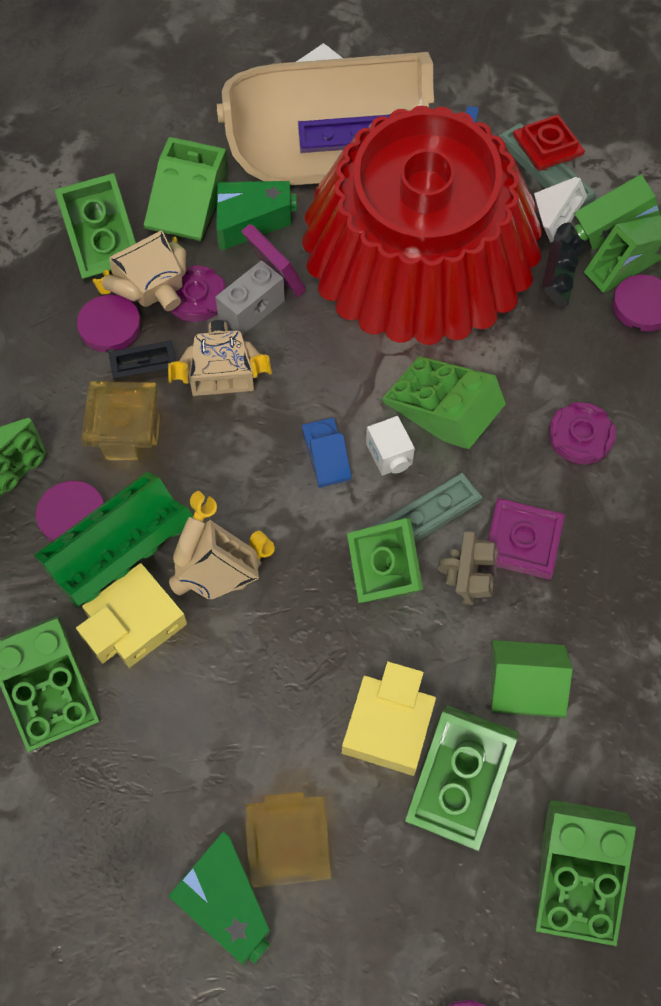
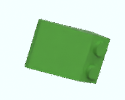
[55,173,136,280]
[405,705,519,851]

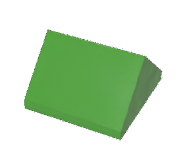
[347,518,423,603]
[491,640,573,718]

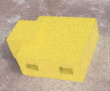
[76,563,187,668]
[342,661,436,776]

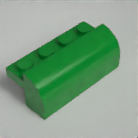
[34,472,193,607]

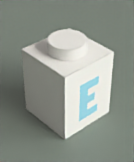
[366,416,415,476]

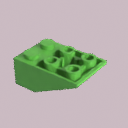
[144,137,229,241]
[382,356,506,449]
[0,417,47,497]
[0,615,99,752]
[535,799,636,946]

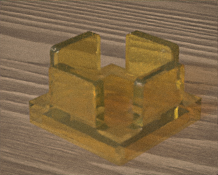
[81,381,160,460]
[246,792,331,887]

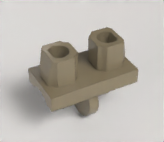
[438,532,498,605]

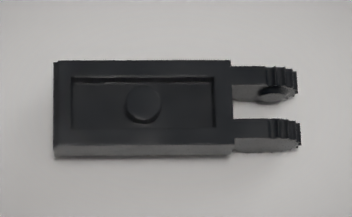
[542,222,584,307]

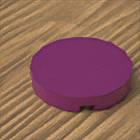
[171,265,226,322]
[612,274,661,332]
[76,295,141,352]
[548,402,616,465]
[35,481,104,542]

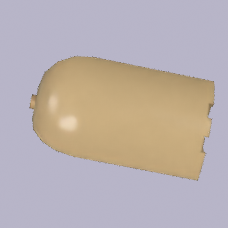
[217,52,434,185]

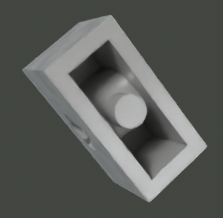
[215,260,285,336]

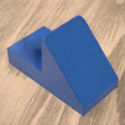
[302,417,351,488]

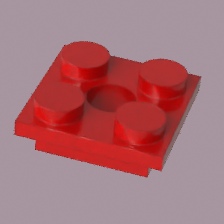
[513,114,585,171]

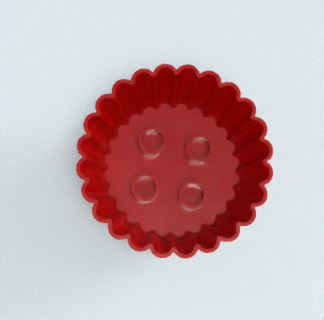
[302,105,542,345]

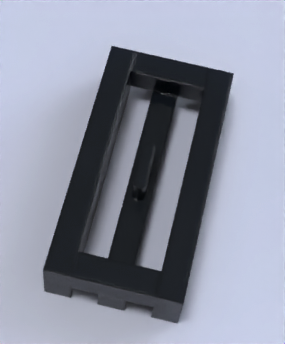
[108,340,176,385]

